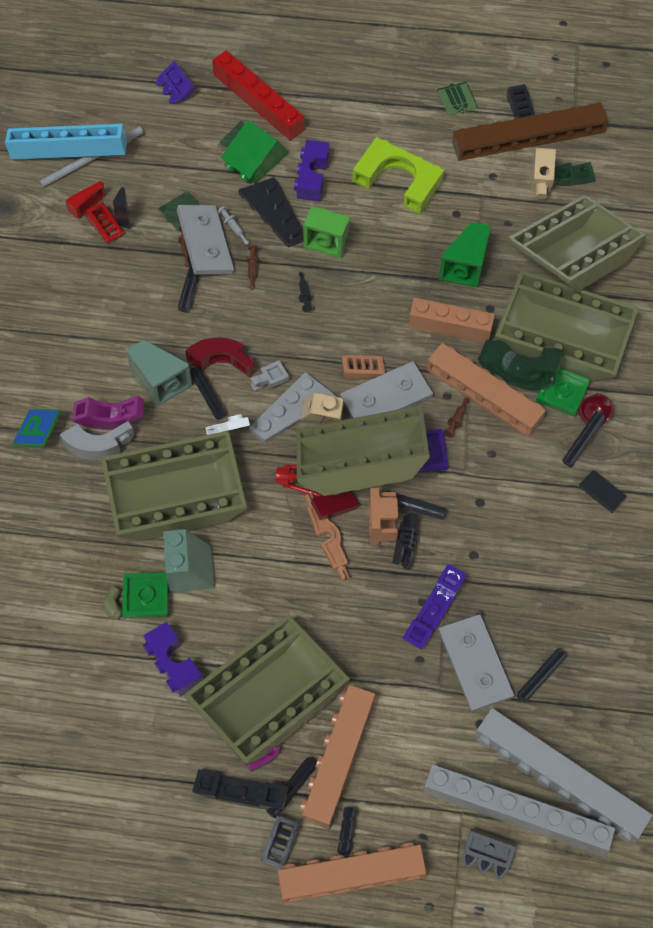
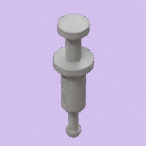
[218,206,249,245]

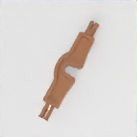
[305,493,351,582]

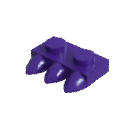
[156,61,197,103]

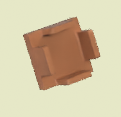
[369,488,398,546]

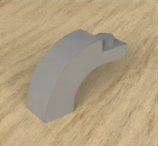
[59,421,135,461]

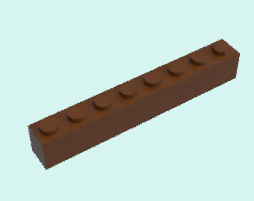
[452,103,608,161]

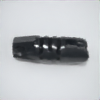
[392,513,418,570]

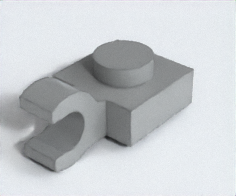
[250,361,289,392]

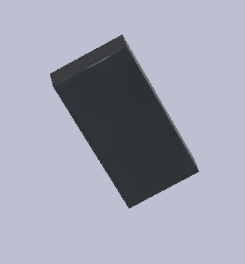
[579,470,627,513]

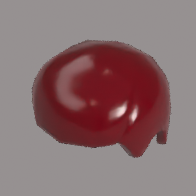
[578,393,613,425]

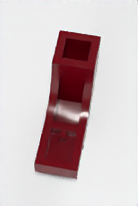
[185,337,255,378]

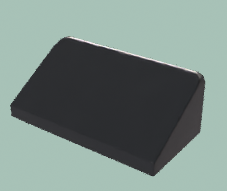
[113,187,130,229]

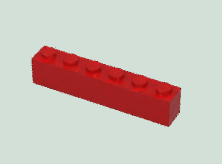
[212,50,304,141]

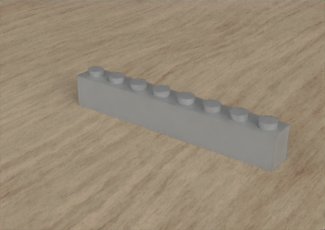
[475,708,653,843]
[423,764,615,857]

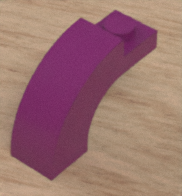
[72,396,144,430]

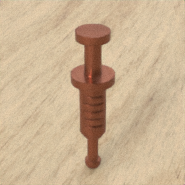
[178,225,190,267]
[246,244,259,290]
[443,398,469,438]

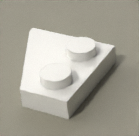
[205,414,249,435]

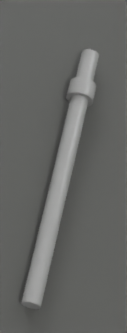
[39,126,143,187]

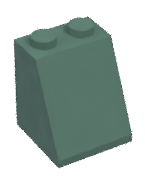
[126,340,192,407]
[163,529,215,593]

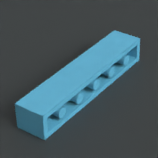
[5,124,127,159]

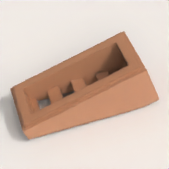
[341,355,385,380]

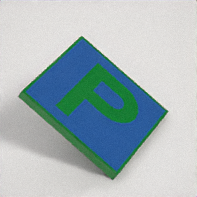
[12,409,61,447]

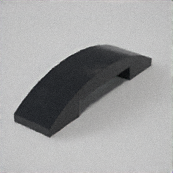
[192,769,289,811]

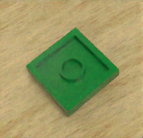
[536,364,591,417]
[122,573,168,619]

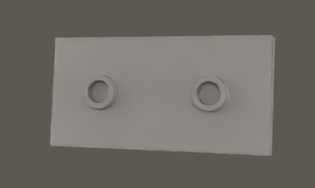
[176,205,234,274]
[340,361,433,418]
[438,614,514,713]

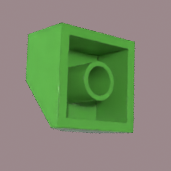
[303,206,350,258]

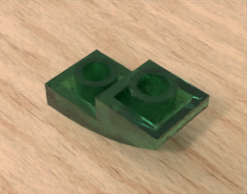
[554,162,596,186]

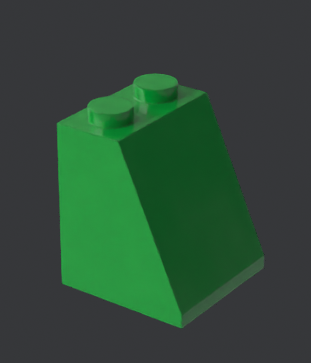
[220,120,289,184]
[438,222,491,288]

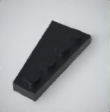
[238,177,304,248]

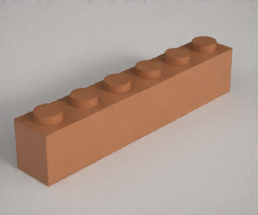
[426,343,546,437]
[299,685,375,830]
[278,843,426,904]

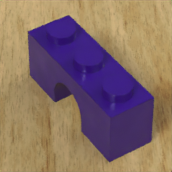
[294,140,329,202]
[143,621,203,697]

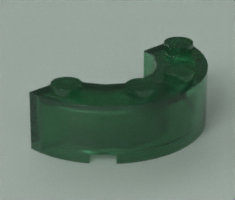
[477,339,565,390]

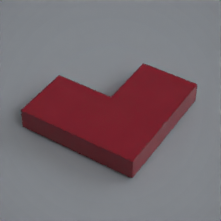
[311,491,359,520]

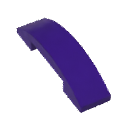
[402,564,467,650]

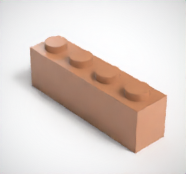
[408,298,495,344]

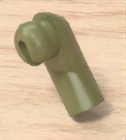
[103,586,122,619]

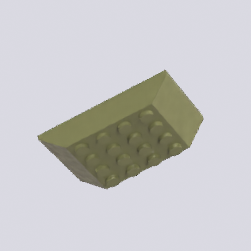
[507,194,646,292]
[495,270,639,381]
[296,405,430,496]
[101,431,247,541]
[184,614,350,765]

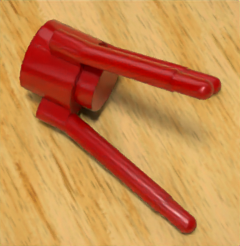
[275,464,322,497]

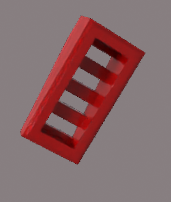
[65,181,106,219]
[85,201,124,244]

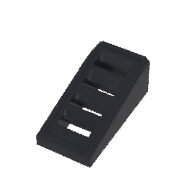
[506,84,535,118]
[261,814,300,869]

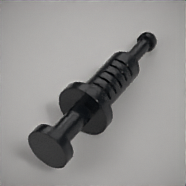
[299,272,312,312]

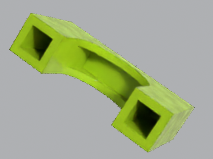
[352,137,444,214]

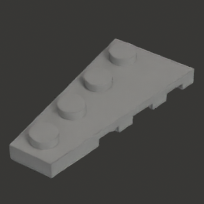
[249,372,337,444]

